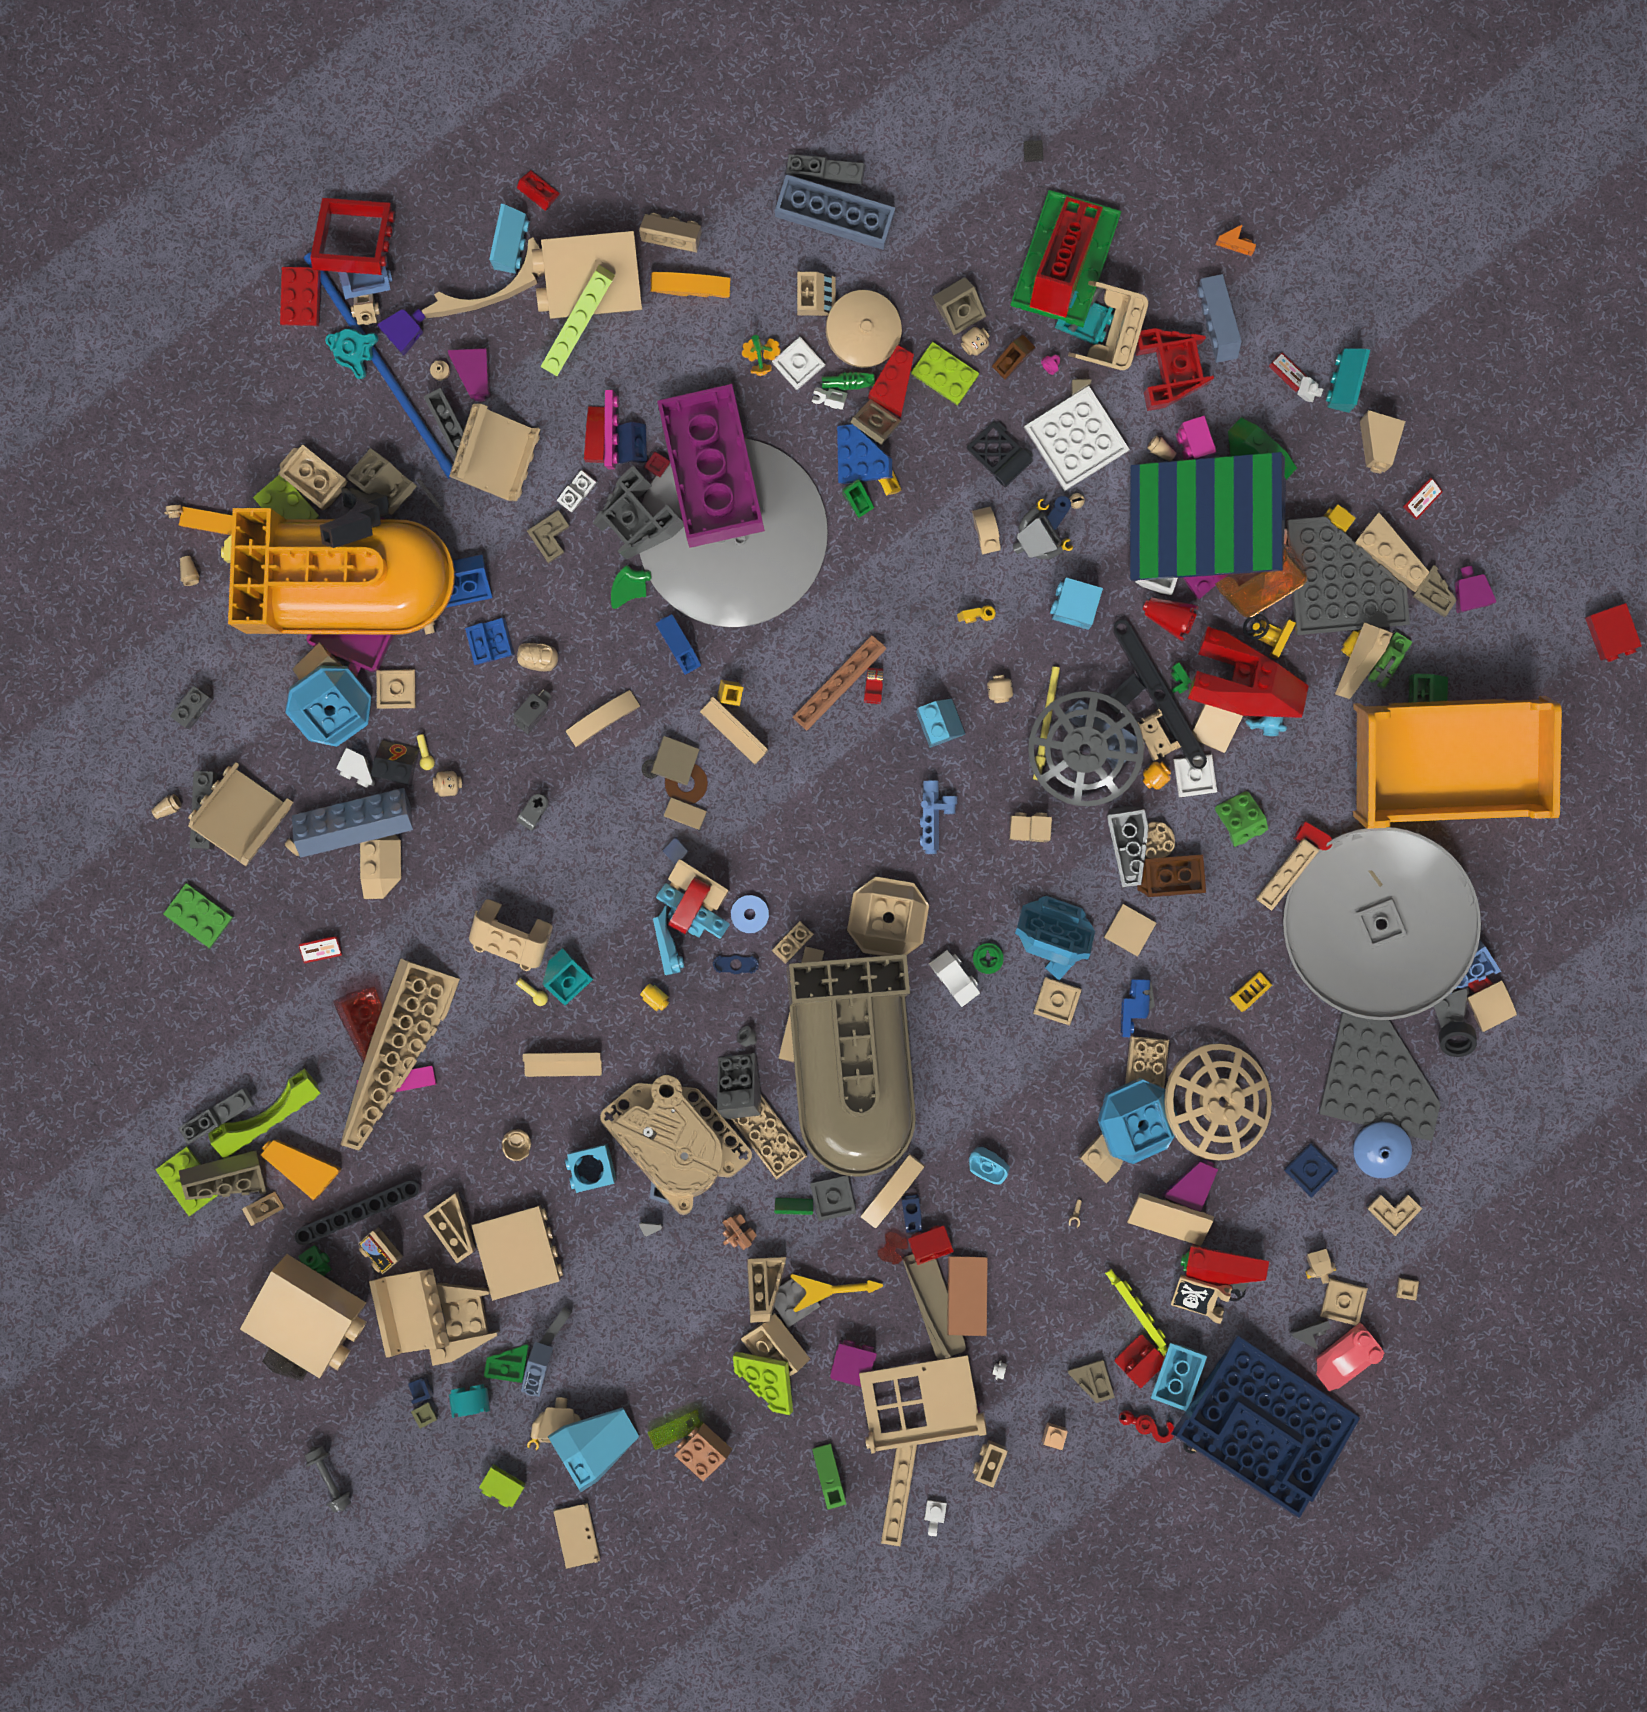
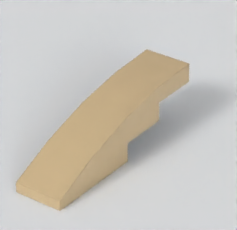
[861,1154,925,1228]

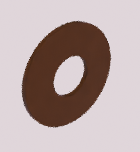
[665,764,708,805]

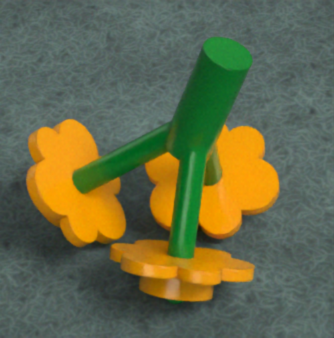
[742,335,781,376]

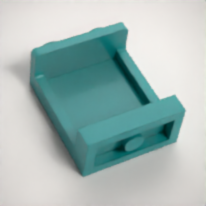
[1055,291,1114,345]

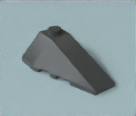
[1107,806,1149,888]

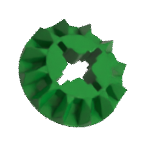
[973,943,1004,974]

